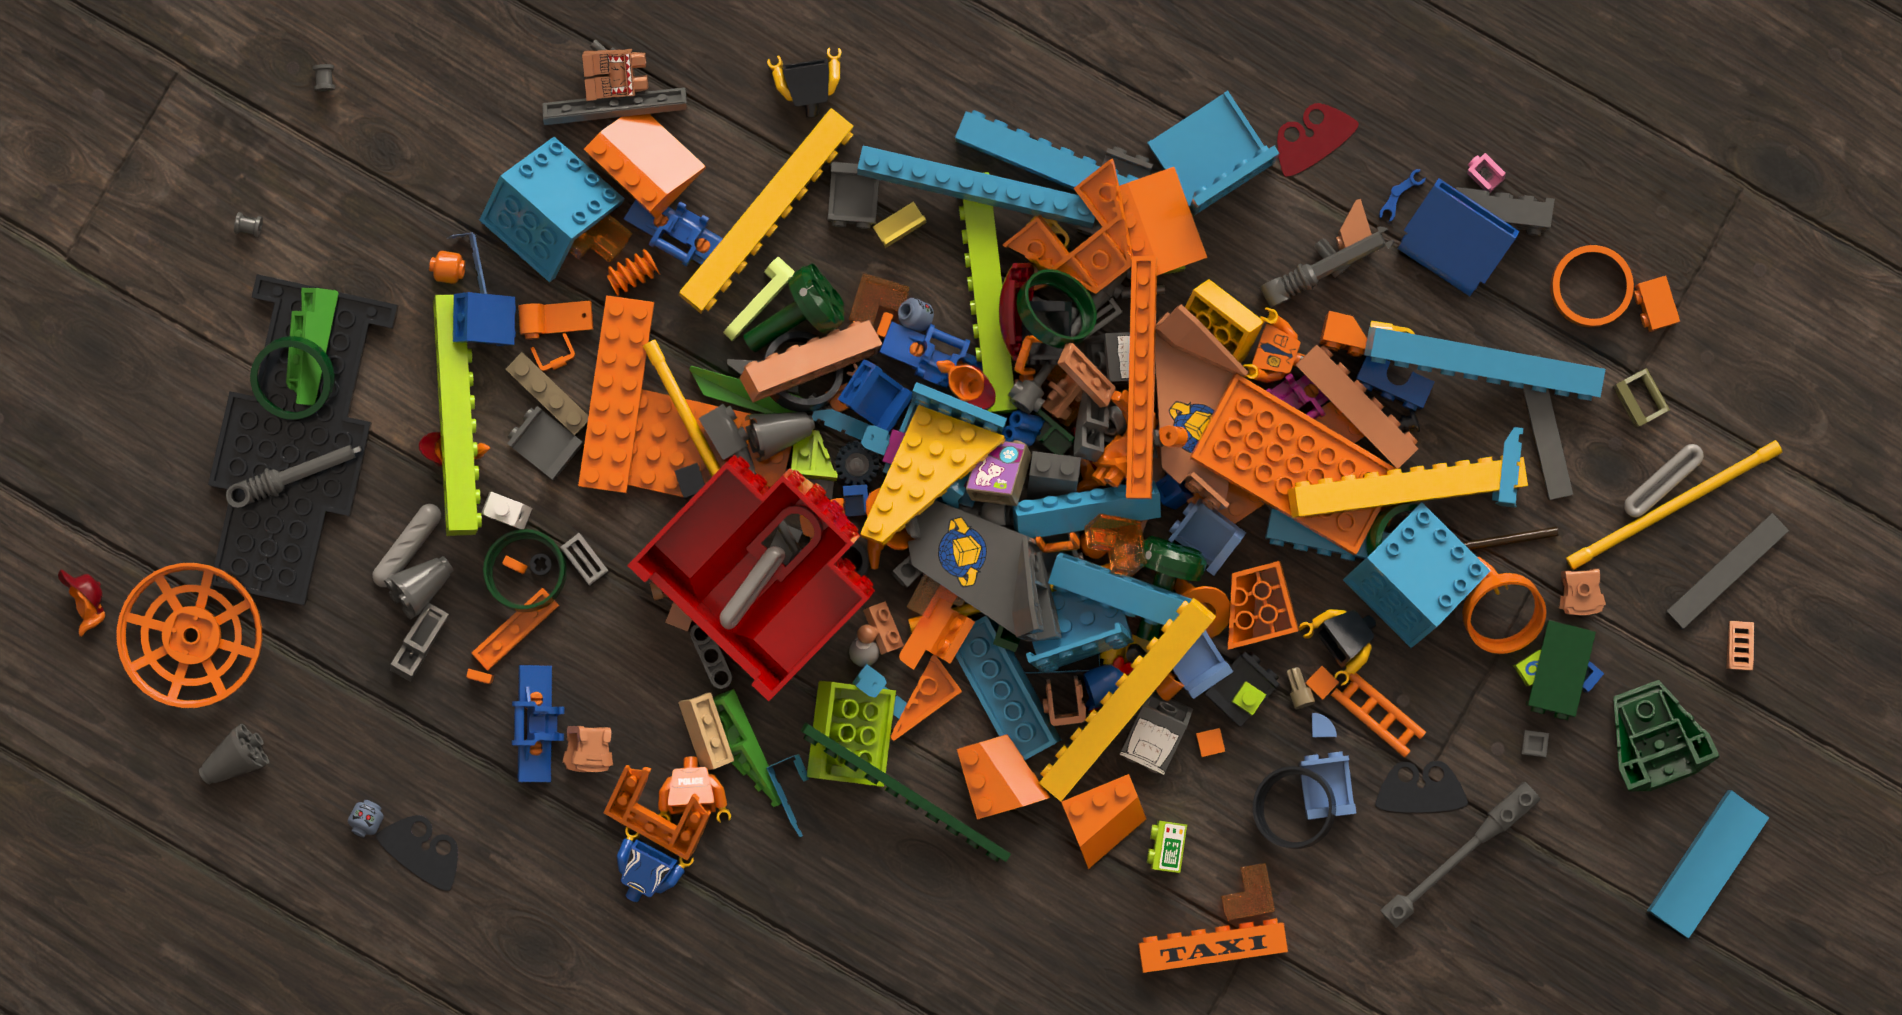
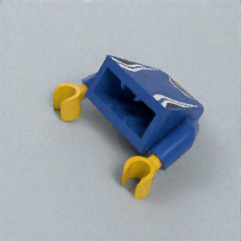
[617,827,694,902]

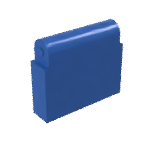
[1397,178,1520,297]

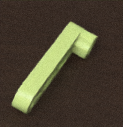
[723,257,795,341]

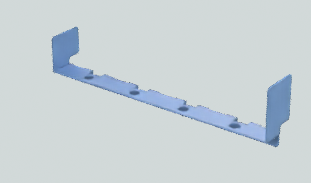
[447,232,487,294]

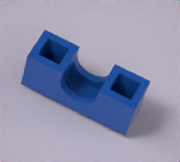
[1355,356,1435,411]

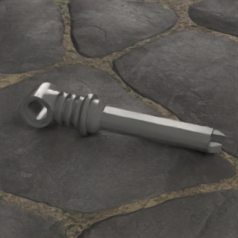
[1259,226,1394,309]
[226,445,362,508]

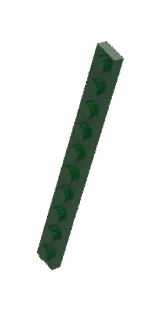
[800,722,1011,862]

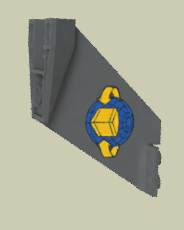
[905,500,1062,642]

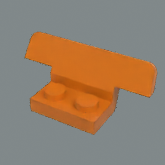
[899,585,975,670]

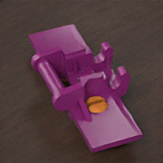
[1266,373,1329,420]

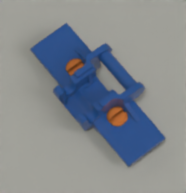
[624,200,723,267]
[879,322,983,388]
[512,665,564,782]

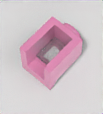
[1467,153,1506,193]

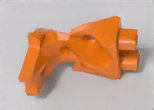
[1091,390,1159,488]

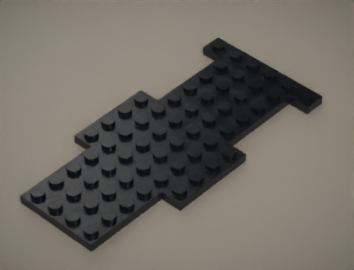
[208,274,399,605]

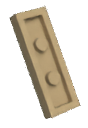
[679,692,734,770]

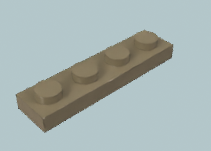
[505,352,589,436]

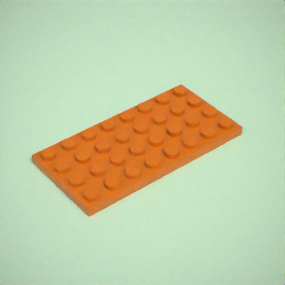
[1190,373,1397,555]
[628,389,792,498]

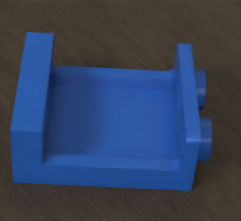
[453,292,516,346]
[838,359,912,432]

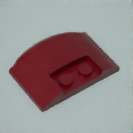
[999,263,1034,361]

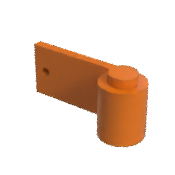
[518,301,593,339]

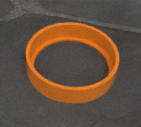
[1550,245,1634,327]
[1462,573,1546,654]

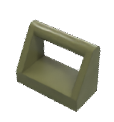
[1612,368,1670,428]

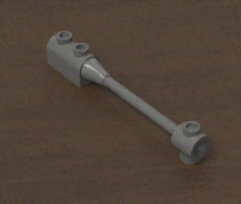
[1008,267,1132,414]
[699,404,802,563]
[1380,782,1541,928]

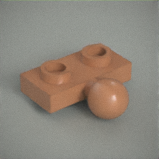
[857,601,904,655]

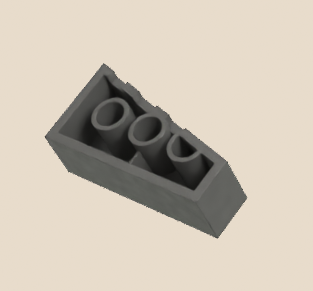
[1455,187,1555,236]

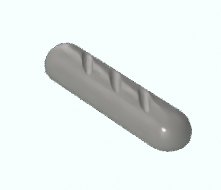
[1624,444,1704,517]
[372,504,441,587]
[720,546,785,630]

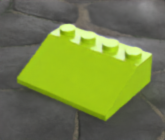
[807,681,896,787]

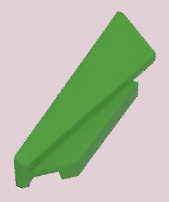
[286,288,338,405]
[690,366,802,414]

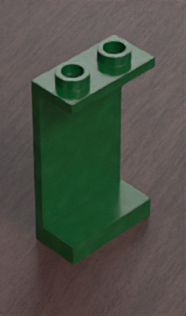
[1525,620,1596,720]

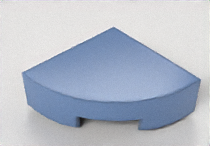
[1312,713,1337,737]

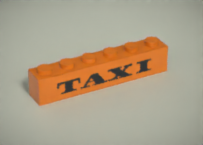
[1138,918,1288,973]

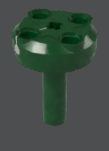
[744,263,844,353]
[1136,536,1207,641]

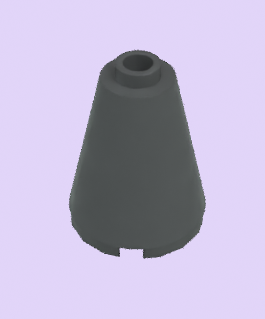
[745,412,815,462]

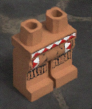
[582,49,648,101]

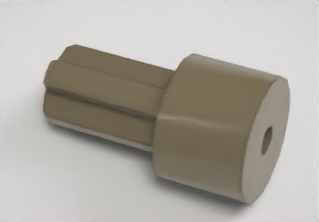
[1286,667,1315,709]

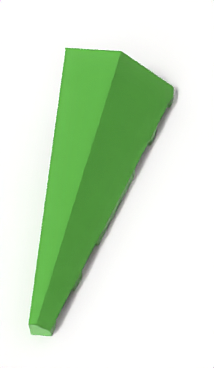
[713,689,782,807]

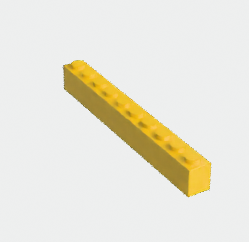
[679,108,853,313]
[1288,456,1528,518]
[1039,598,1216,801]

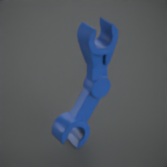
[1379,169,1426,222]

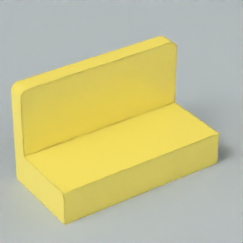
[873,202,926,248]

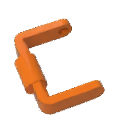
[531,332,575,372]
[1014,336,1041,375]
[1036,532,1080,553]

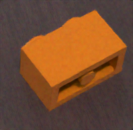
[1633,276,1680,332]

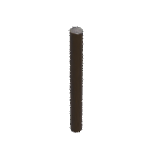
[1462,527,1559,551]

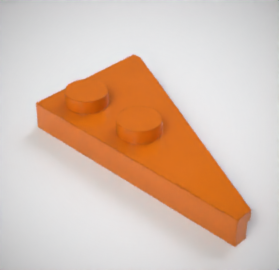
[890,655,962,741]

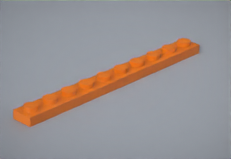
[1126,256,1157,499]

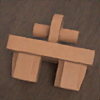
[1042,374,1083,420]

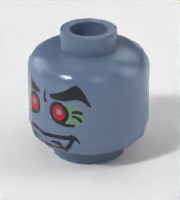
[898,298,934,332]
[348,800,384,838]

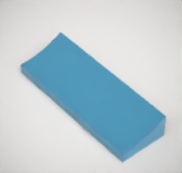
[955,616,1062,760]
[1647,790,1769,938]

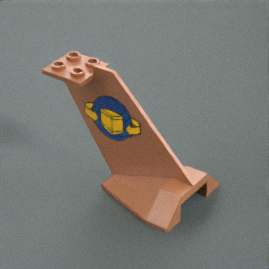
[1155,305,1248,511]

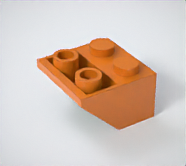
[1319,311,1367,357]

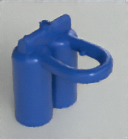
[1002,410,1045,447]

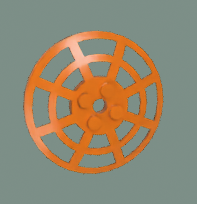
[117,563,262,708]

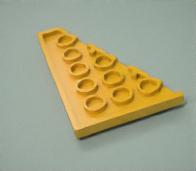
[860,405,1005,545]

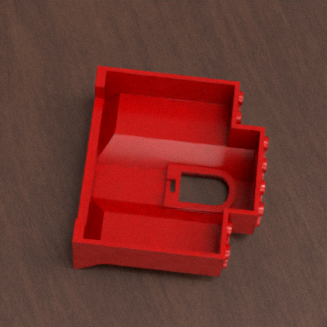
[627,455,875,701]

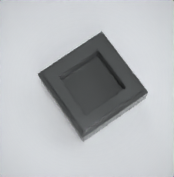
[1521,730,1549,757]

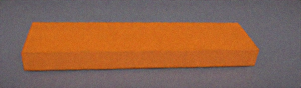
[472,588,559,671]

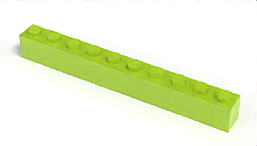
[959,172,1017,415]
[433,295,482,536]

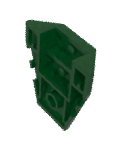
[1613,680,1719,792]

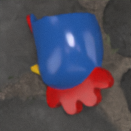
[1083,656,1133,713]

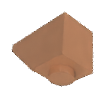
[1336,199,1372,251]

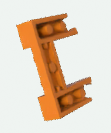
[604,765,711,860]

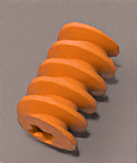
[607,249,660,296]

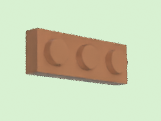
[1058,343,1116,408]

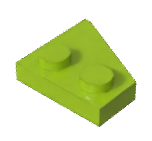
[791,430,838,481]

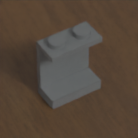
[507,406,584,481]

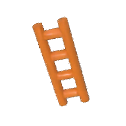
[1331,673,1426,758]

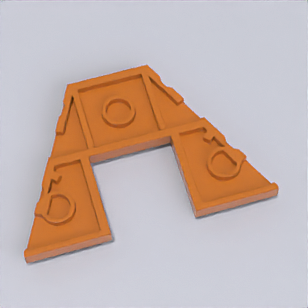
[1002,158,1133,294]

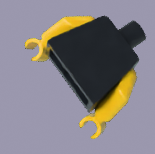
[767,48,841,117]
[1299,609,1376,686]

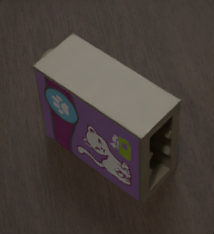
[966,440,1032,506]

